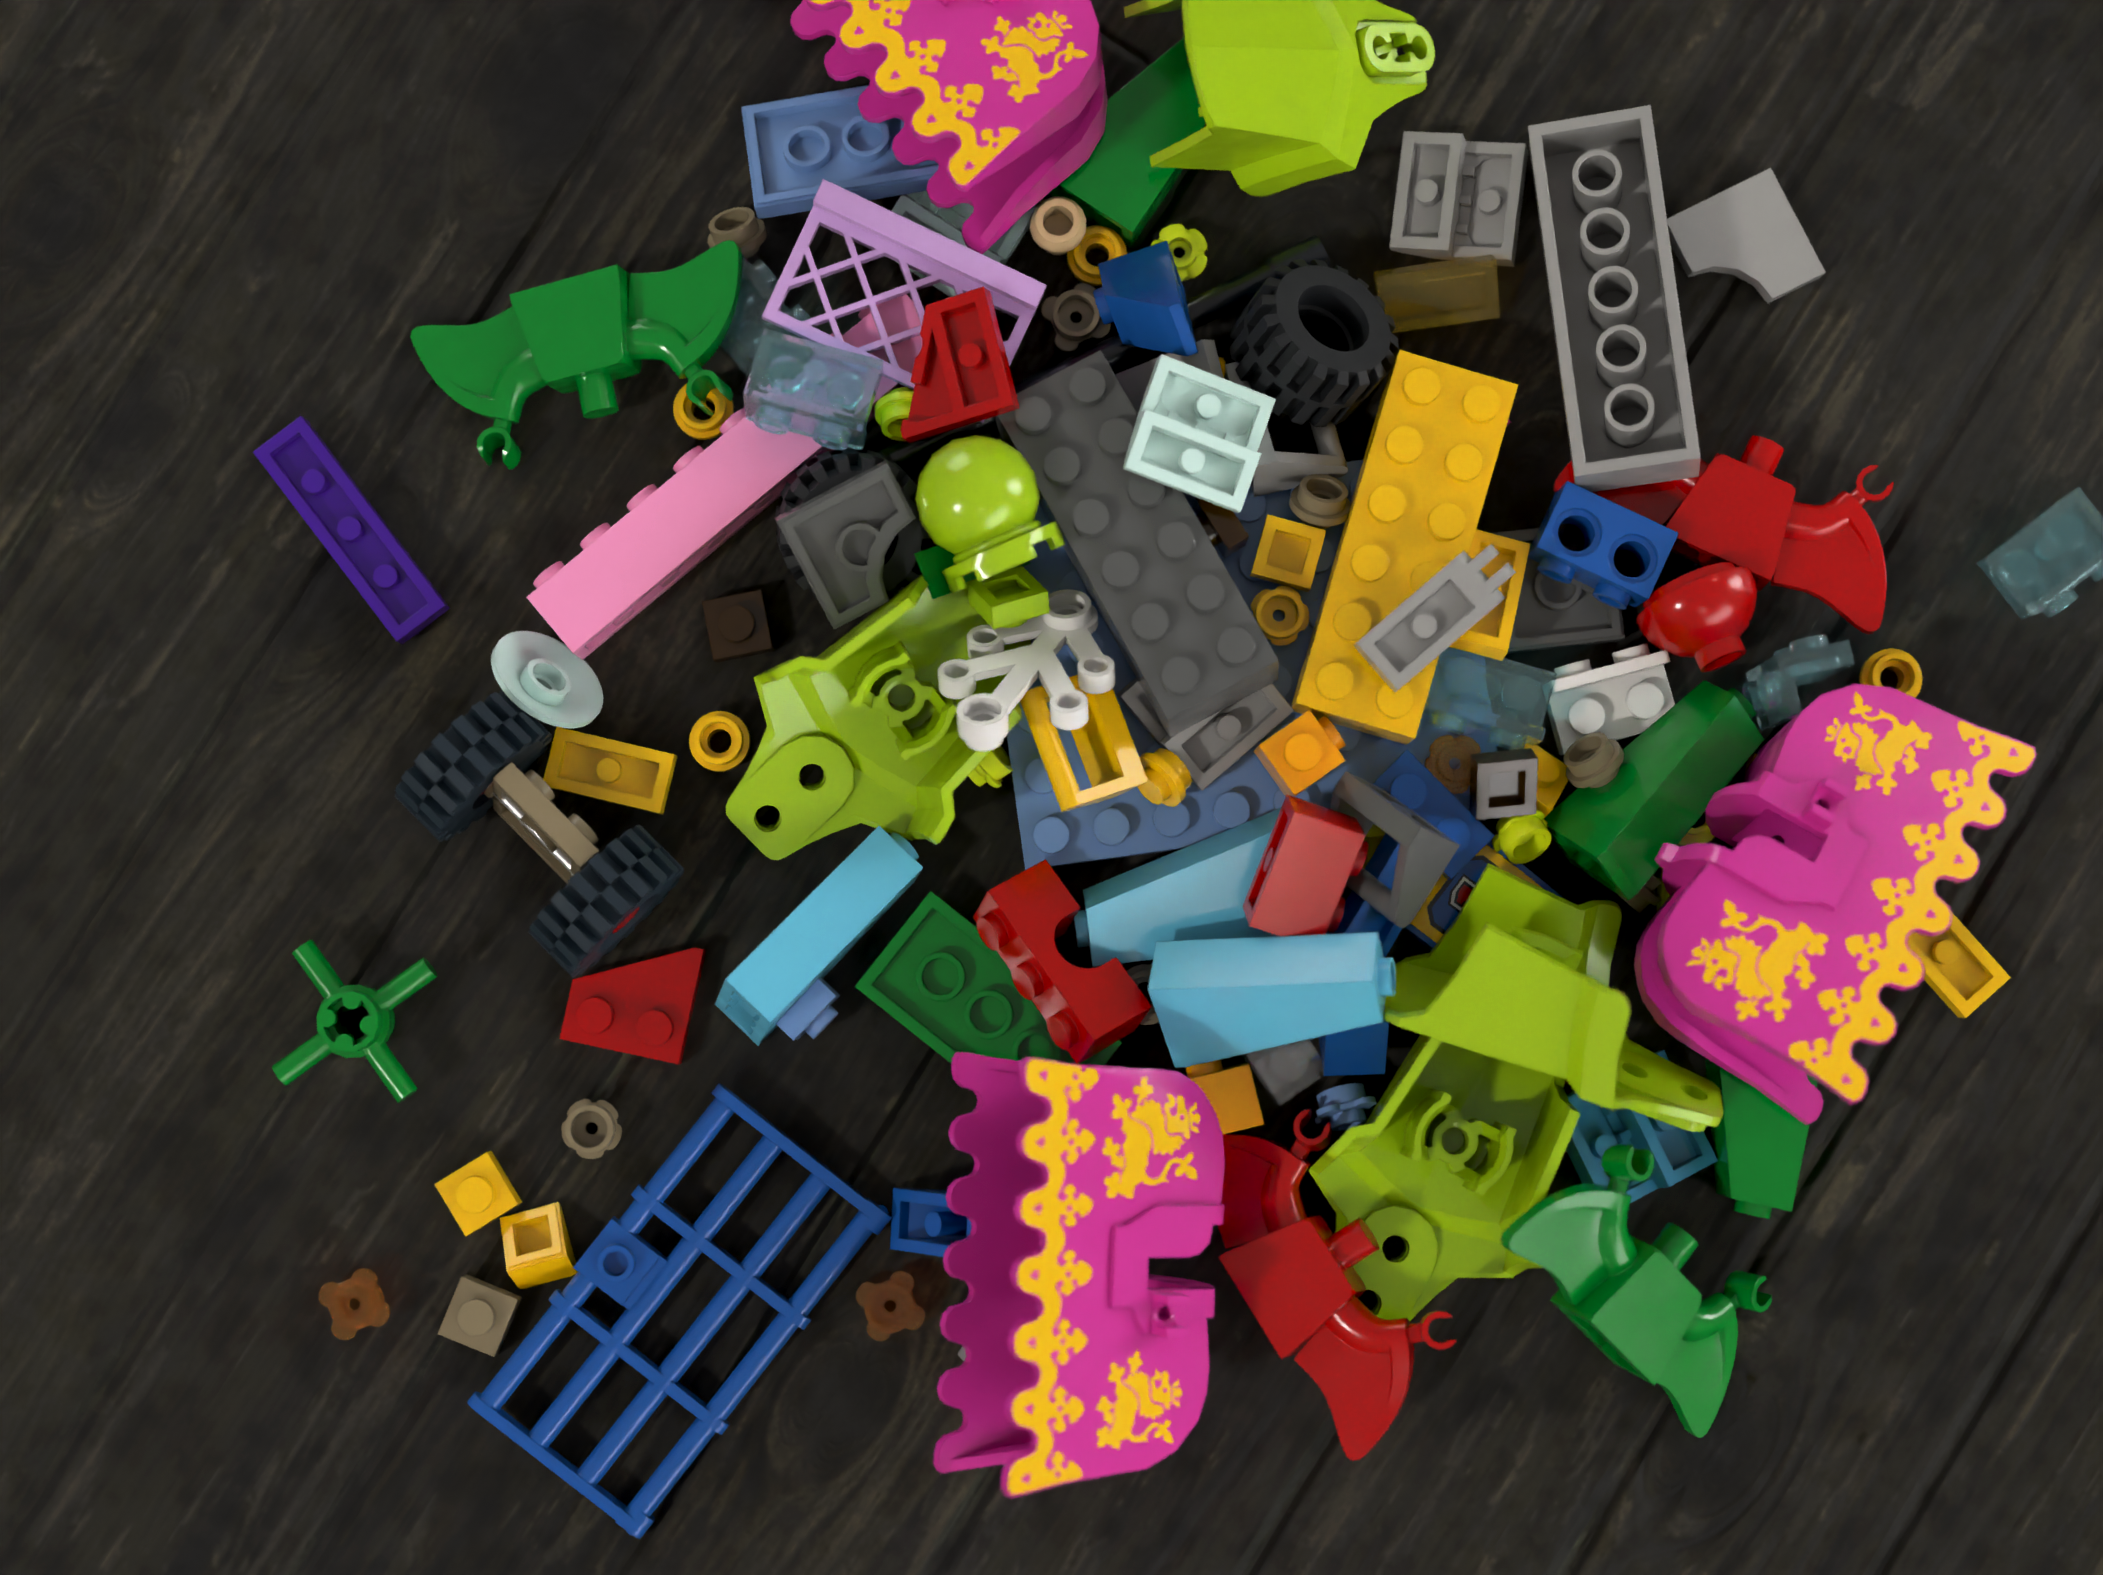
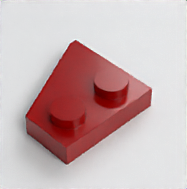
[901,286,1020,443]
[559,948,706,1064]

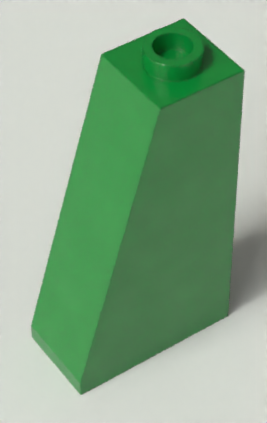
[1048,37,1207,248]
[1544,680,1764,901]
[1705,1058,1818,1219]

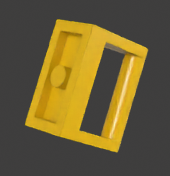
[1020,674,1148,812]

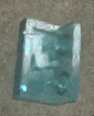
[1977,487,2103,620]
[1742,634,1855,730]

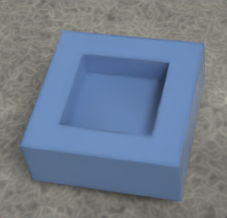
[776,979,840,1041]

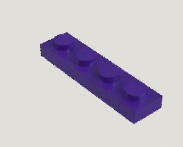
[253,416,450,645]

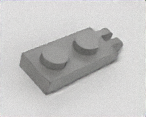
[1354,544,1516,693]

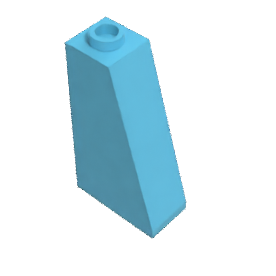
[1074,808,1281,967]
[715,826,924,1046]
[1148,932,1396,1068]

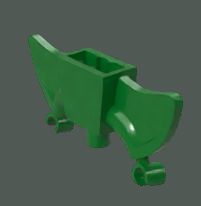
[411,240,742,470]
[1500,1144,1772,1438]

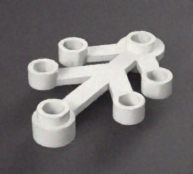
[938,589,1115,751]

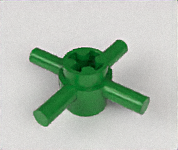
[272,940,438,1103]

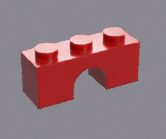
[973,859,1152,1065]

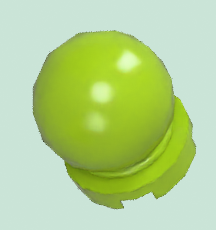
[915,435,1065,594]

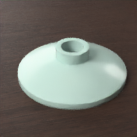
[491,631,603,728]

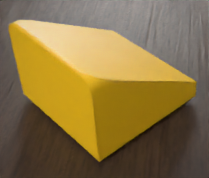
[500,1202,577,1289]

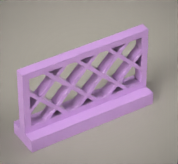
[762,179,1047,423]

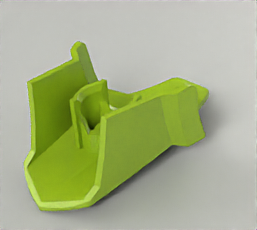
[1123,0,1435,197]
[726,574,1031,860]
[1384,863,1724,1132]
[1308,1034,1581,1322]

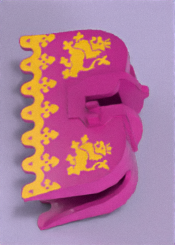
[790,0,1108,254]
[1634,684,2037,1125]
[933,1052,1225,1497]

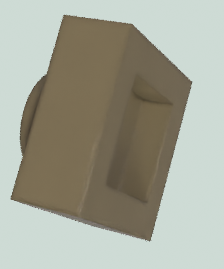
[438,1274,522,1357]

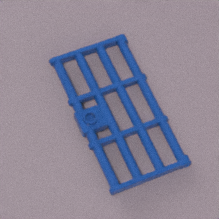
[467,1083,892,1539]

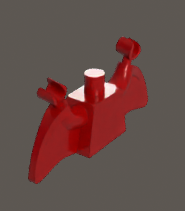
[1554,436,1894,634]
[1218,1109,1457,1461]

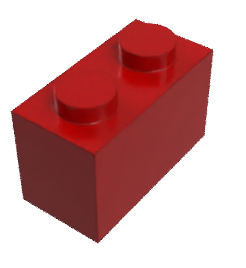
[1242,794,1368,936]

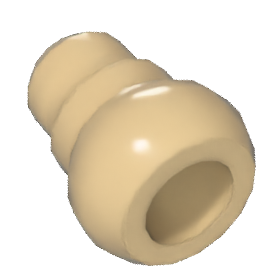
[1030,196,1086,255]

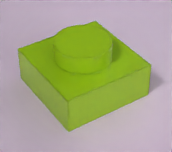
[967,566,1050,629]

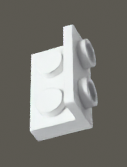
[1541,644,1675,756]

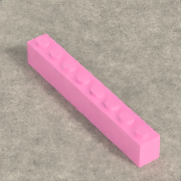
[526,294,922,660]

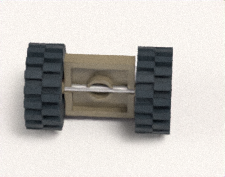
[395,690,684,977]

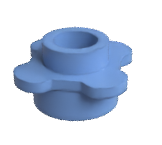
[1315,1083,1377,1132]

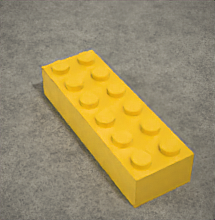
[1291,350,1518,745]

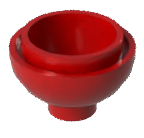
[1636,562,1758,672]

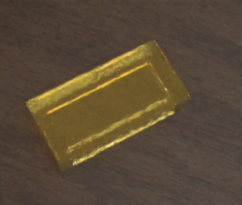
[1374,254,1500,333]

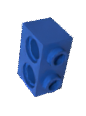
[1528,481,1679,610]

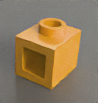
[1253,710,1346,797]
[1185,1059,1264,1135]

